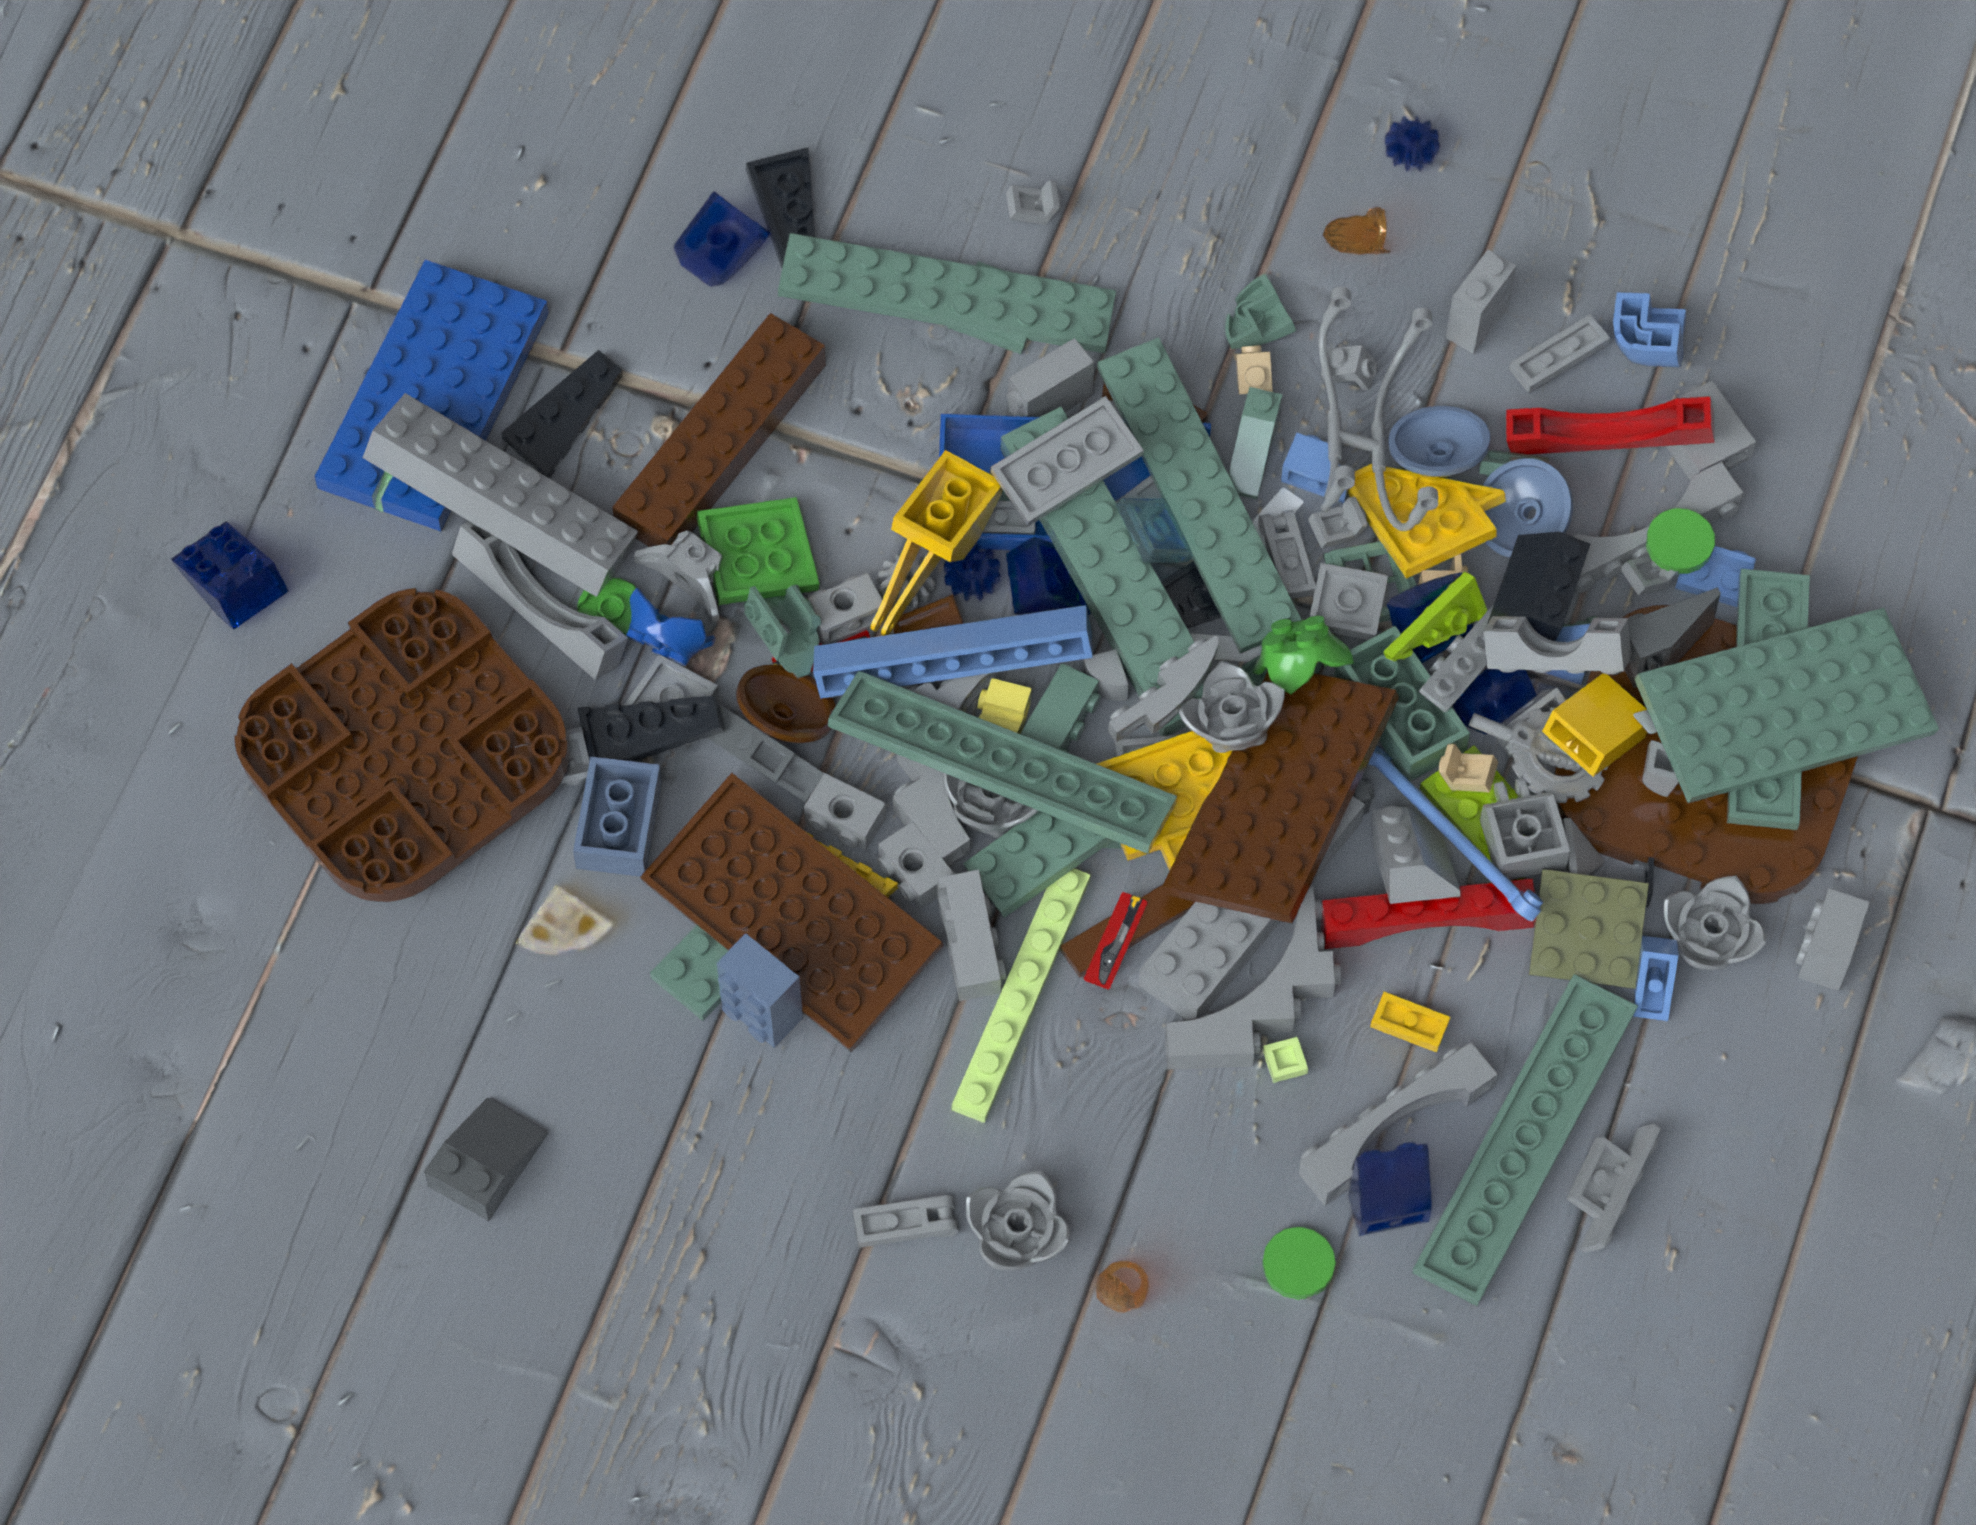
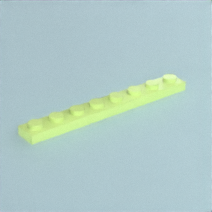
[952,869,1090,1123]

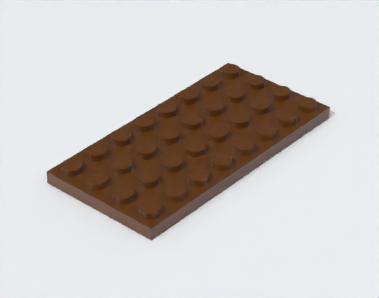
[1162,671,1399,923]
[640,773,944,1053]

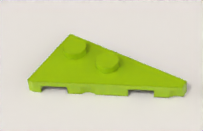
[1383,572,1488,662]

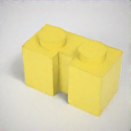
[977,678,1032,734]

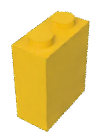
[1542,673,1648,777]

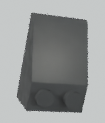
[424,1097,548,1221]

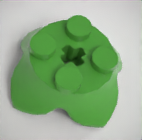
[1252,616,1354,694]

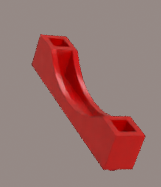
[1506,396,1715,455]
[1320,879,1536,950]

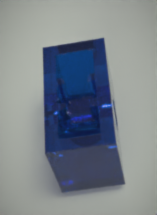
[1453,668,1537,735]

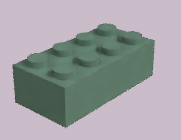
[1334,626,1470,781]

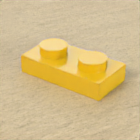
[1370,992,1450,1053]

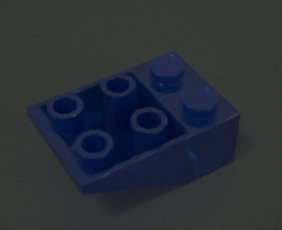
[171,521,289,630]
[1348,1142,1432,1236]

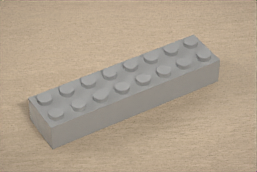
[363,393,638,597]
[1139,796,1365,1020]

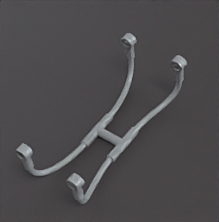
[1318,286,1438,531]

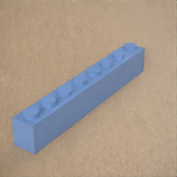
[813,605,1093,699]

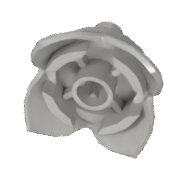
[1179,660,1285,753]
[944,773,1039,838]
[1664,876,1766,970]
[966,1171,1070,1271]

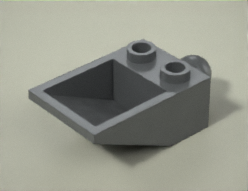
[1607,587,1721,688]

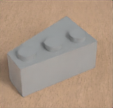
[937,869,1006,1001]

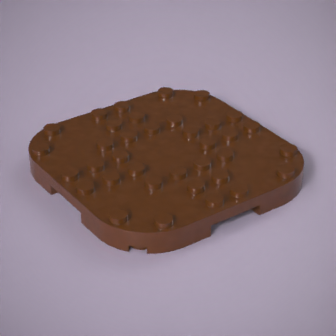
[234,588,570,902]
[1554,605,1858,904]

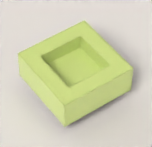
[1263,1037,1308,1083]

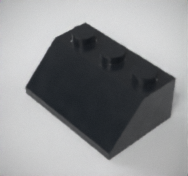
[1487,531,1591,641]

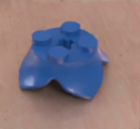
[626,588,716,666]

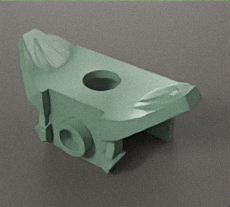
[743,585,821,678]

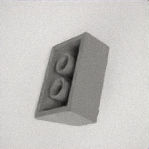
[1372,806,1460,904]

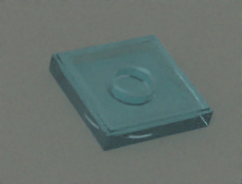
[1115,498,1193,563]

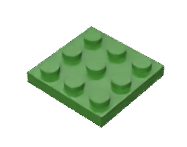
[696,497,820,605]

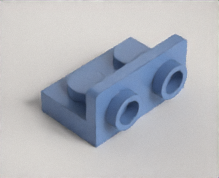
[1675,545,1756,607]

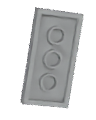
[990,396,1144,526]

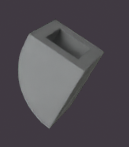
[1083,649,1128,701]
[1642,740,1678,797]

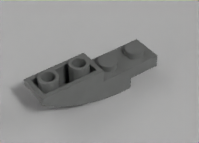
[706,703,824,803]

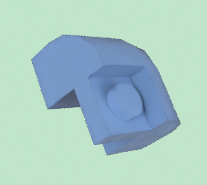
[1613,292,1686,367]

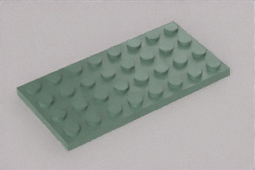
[1634,608,1939,803]

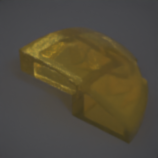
[515,885,613,955]

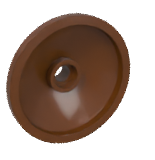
[736,665,836,743]

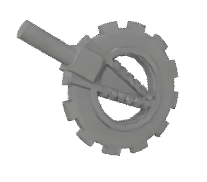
[1469,707,1608,803]

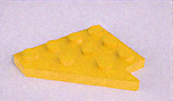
[1347,464,1506,579]
[1097,731,1232,871]

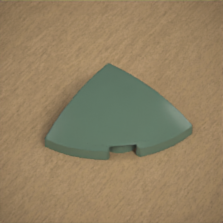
[1225,273,1296,349]

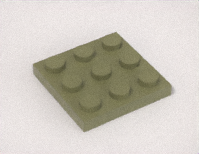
[1528,869,1649,989]

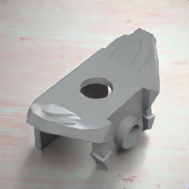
[634,531,723,621]

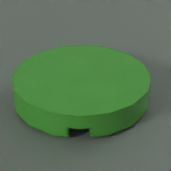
[1646,508,1715,574]
[577,578,636,639]
[1262,1227,1336,1300]

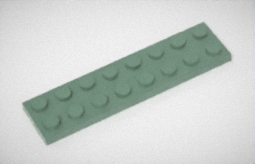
[1727,568,1810,830]

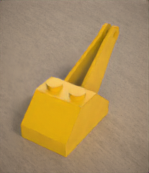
[870,450,1003,636]

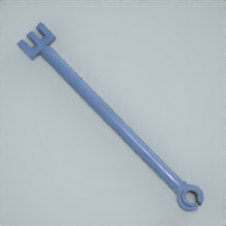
[1368,746,1543,921]

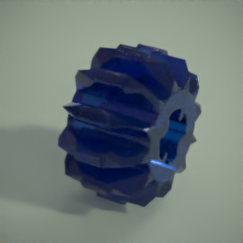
[1384,115,1440,172]
[943,543,1001,602]

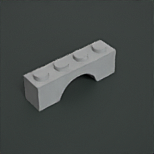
[1483,616,1632,674]

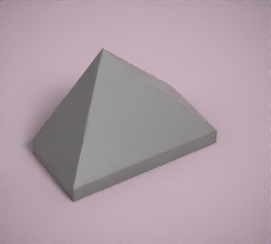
[1562,818,1605,876]

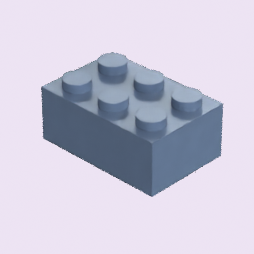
[573,757,662,876]
[717,933,803,1048]

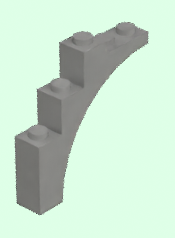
[893,672,1001,868]
[1165,887,1341,1070]

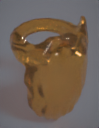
[1322,207,1391,255]
[1096,1260,1149,1313]

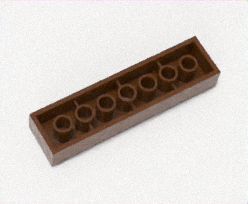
[612,313,826,547]

